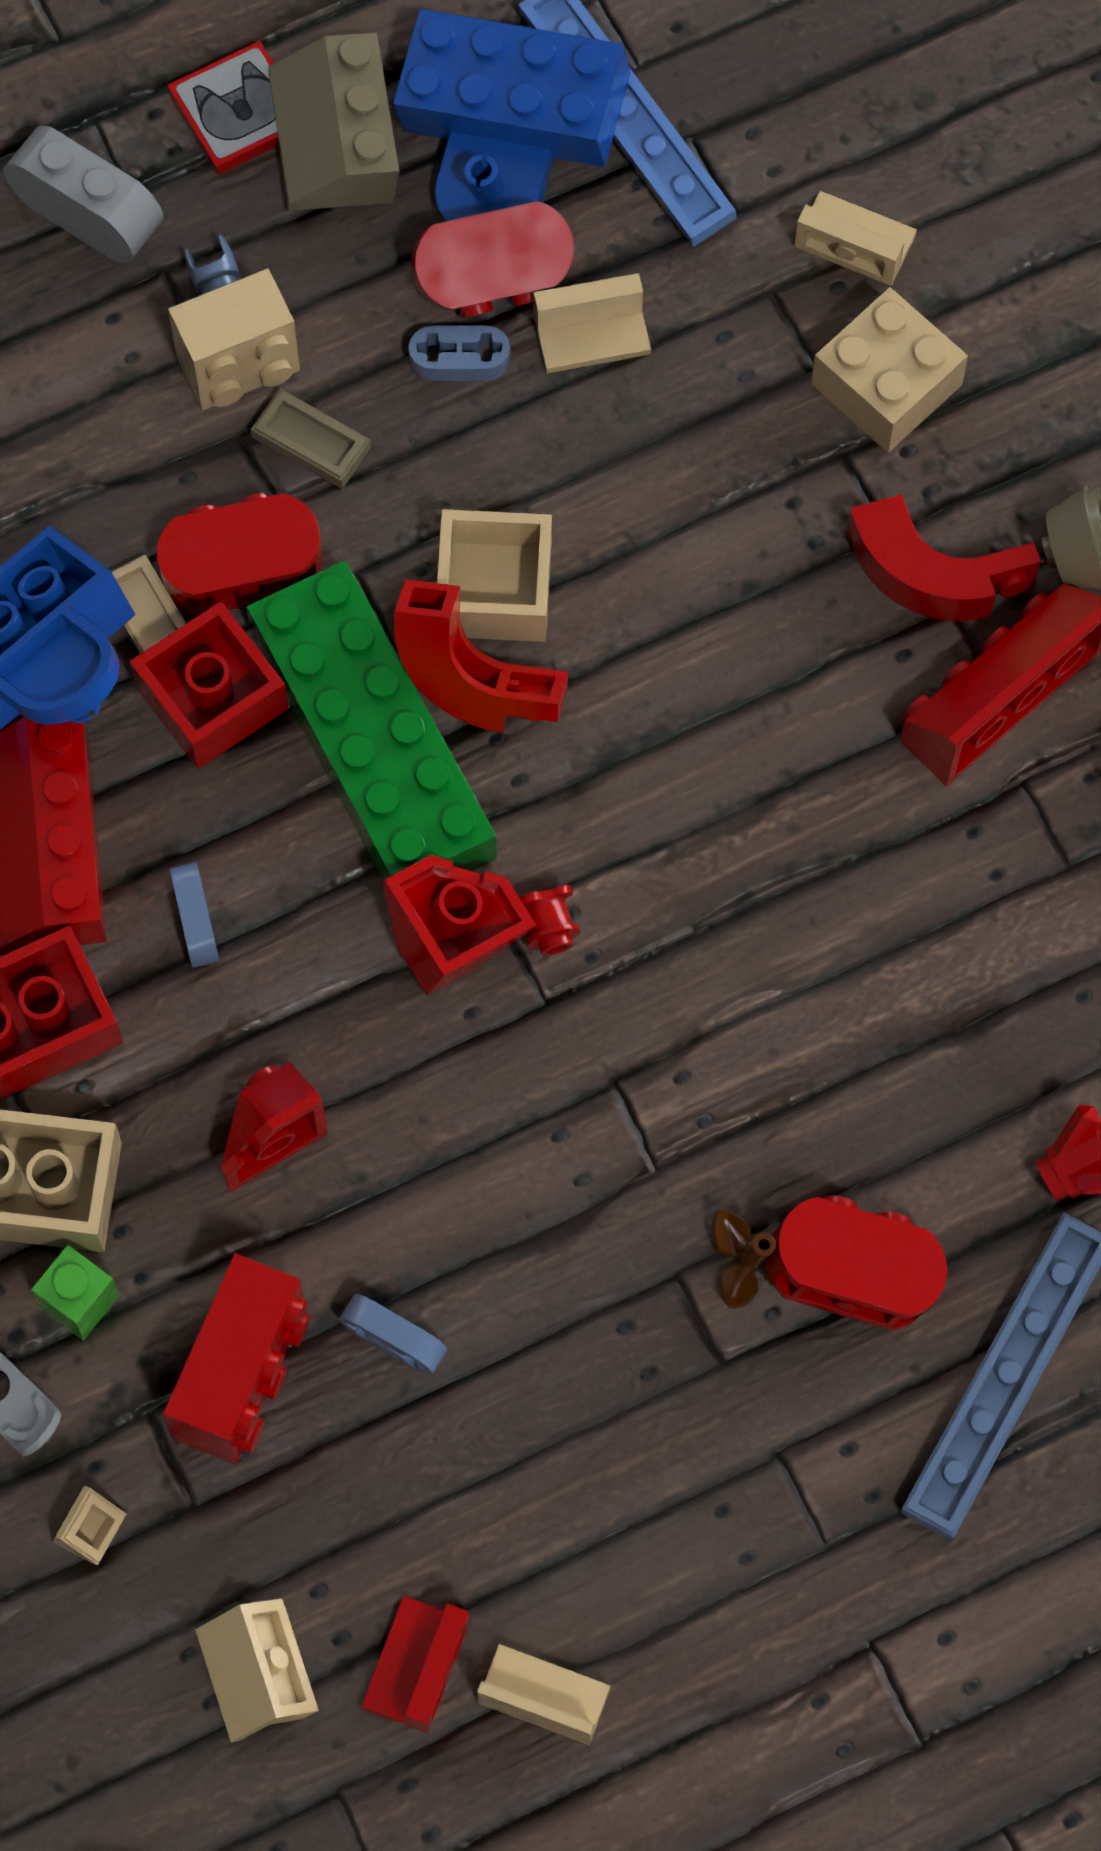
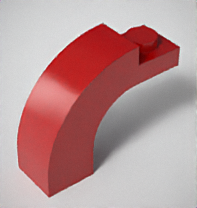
[847,494,1041,621]
[394,579,568,733]

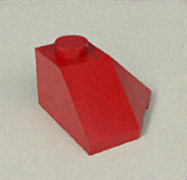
[382,855,536,996]
[221,1062,328,1192]

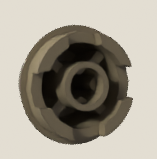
[1042,485,1101,591]

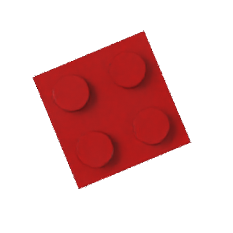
[129,601,289,769]

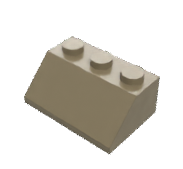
[268,33,399,210]

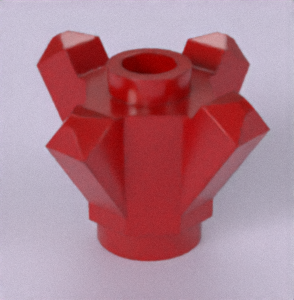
[1036,1105,1101,1201]

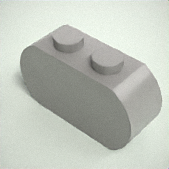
[3,125,164,263]

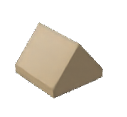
[53,1485,127,1566]

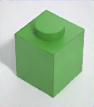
[31,1245,120,1341]

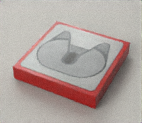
[167,41,279,176]

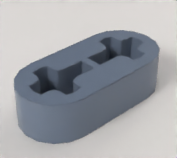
[408,326,511,381]
[169,861,220,968]
[338,1294,448,1375]

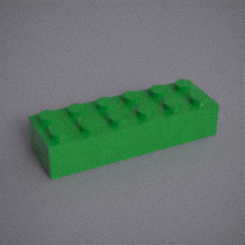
[246,560,497,880]

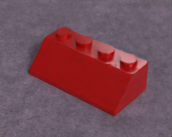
[900,583,1101,787]
[0,717,107,954]

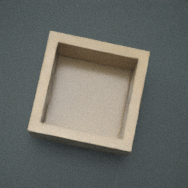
[168,268,300,411]
[811,287,968,453]
[437,509,552,642]

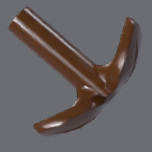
[711,1209,776,1309]

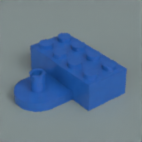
[393,9,631,222]
[0,525,136,730]

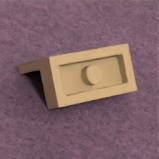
[794,191,917,286]
[534,273,651,374]
[195,1598,319,1742]
[477,1644,611,1745]

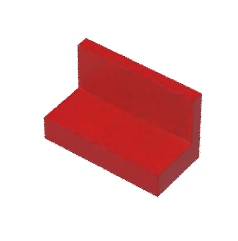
[361,1596,470,1734]

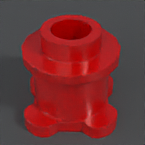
[519,885,581,956]

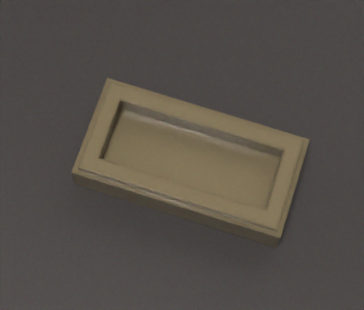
[251,389,371,489]

